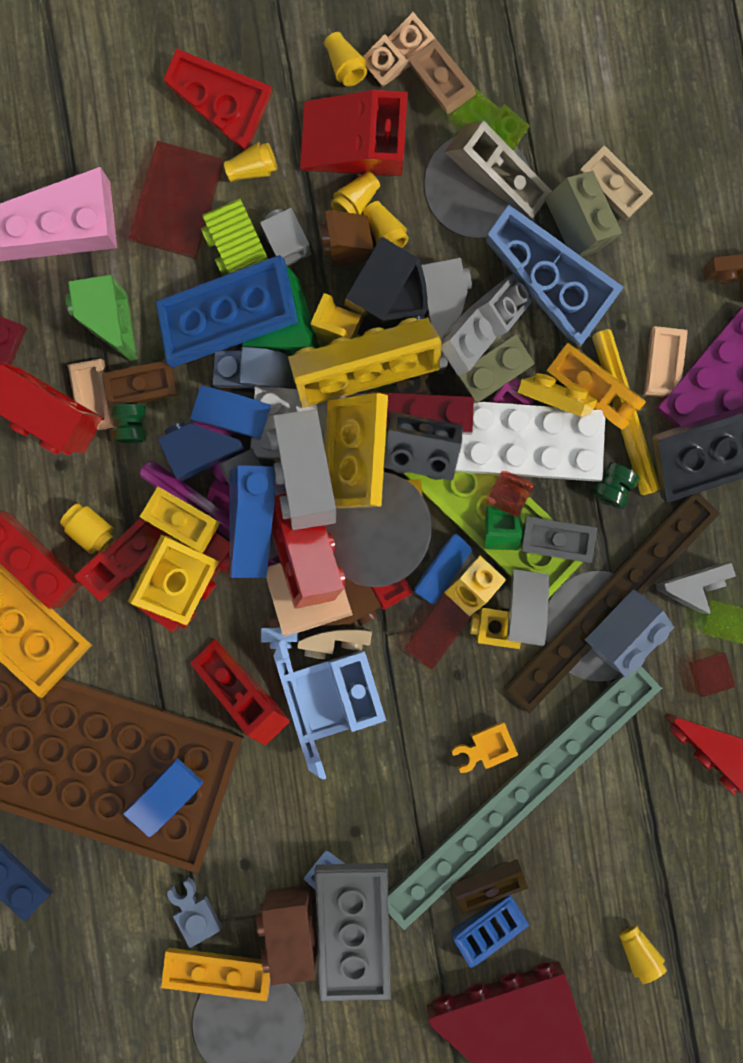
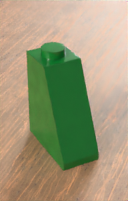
[243,265,320,356]

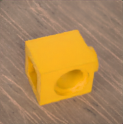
[444,556,506,616]

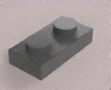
[520,516,597,563]

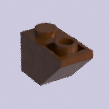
[320,210,373,267]

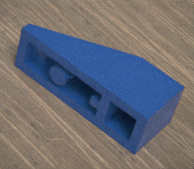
[229,466,274,578]

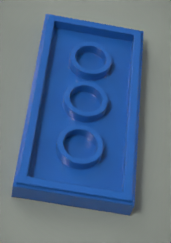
[155,255,298,368]

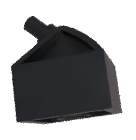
[343,237,428,330]

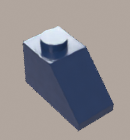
[158,422,246,481]

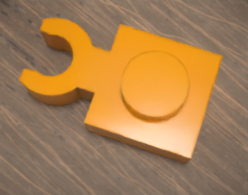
[451,721,518,773]

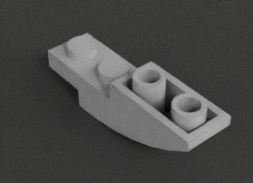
[441,273,532,376]

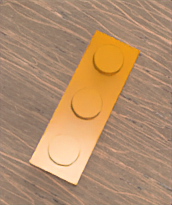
[161,948,270,1001]

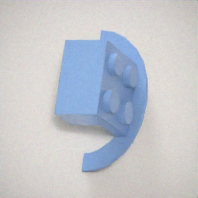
[274,640,386,779]

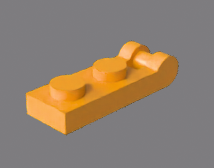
[547,343,646,430]

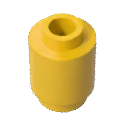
[60,503,114,554]

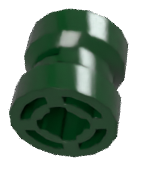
[111,404,147,443]
[592,462,640,509]

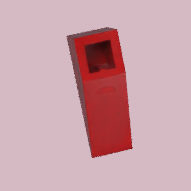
[664,714,743,795]

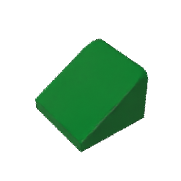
[484,506,522,551]

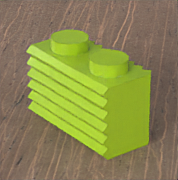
[201,198,268,276]

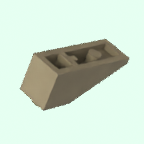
[444,120,552,219]

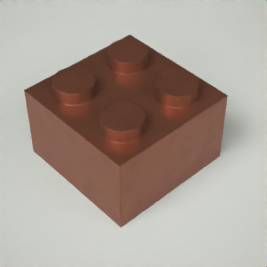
[257,885,318,986]

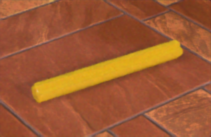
[592,329,660,495]

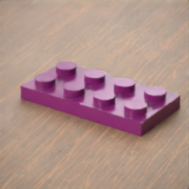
[655,306,743,427]

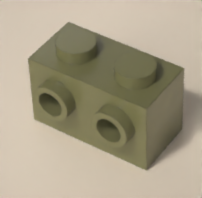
[545,171,622,257]
[450,334,535,403]

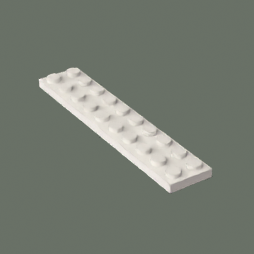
[251,386,605,482]

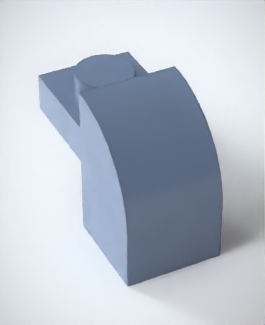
[213,347,294,390]

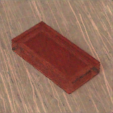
[404,594,472,670]

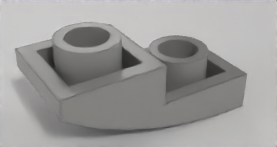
[508,569,549,646]

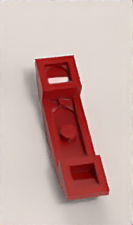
[74,518,173,602]

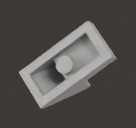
[655,563,736,614]

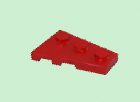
[163,48,273,151]

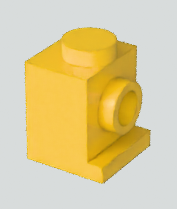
[470,608,521,649]

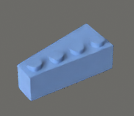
[486,205,624,349]

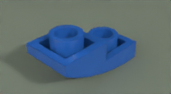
[190,386,271,440]
[124,758,203,838]

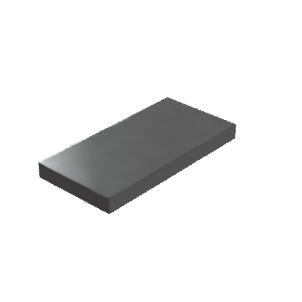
[315,863,391,1001]

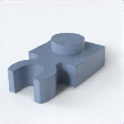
[167,877,223,948]

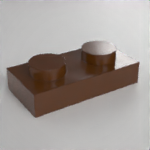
[101,360,179,409]

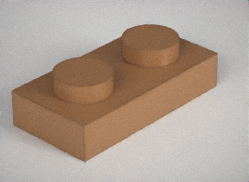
[409,39,476,115]

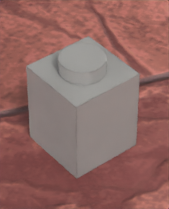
[260,208,311,266]

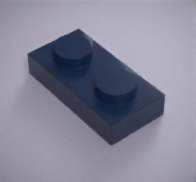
[0,845,52,922]

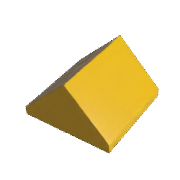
[128,535,219,625]

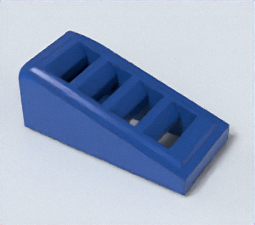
[451,895,529,968]

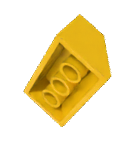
[288,318,442,408]

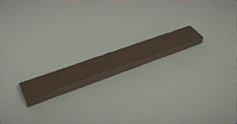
[503,493,720,714]

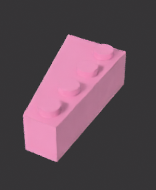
[0,167,117,261]

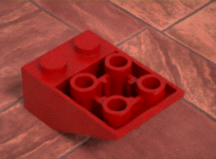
[300,90,408,176]

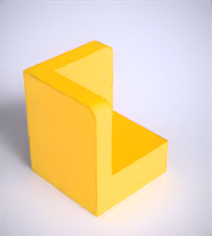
[310,293,363,344]

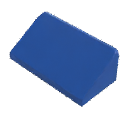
[413,534,472,604]

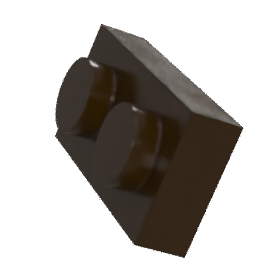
[451,859,528,914]

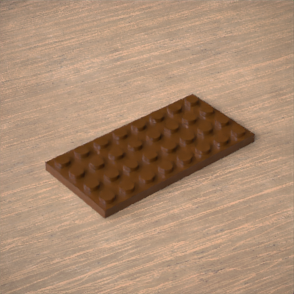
[0,662,244,874]

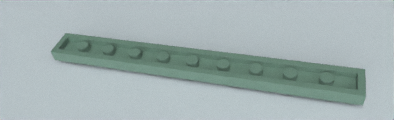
[388,666,662,930]

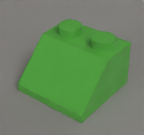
[65,275,137,361]

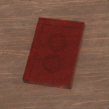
[128,141,224,259]

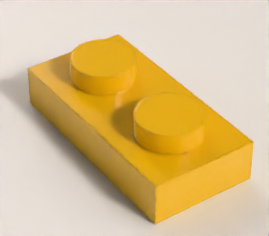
[518,373,597,417]
[140,486,220,553]

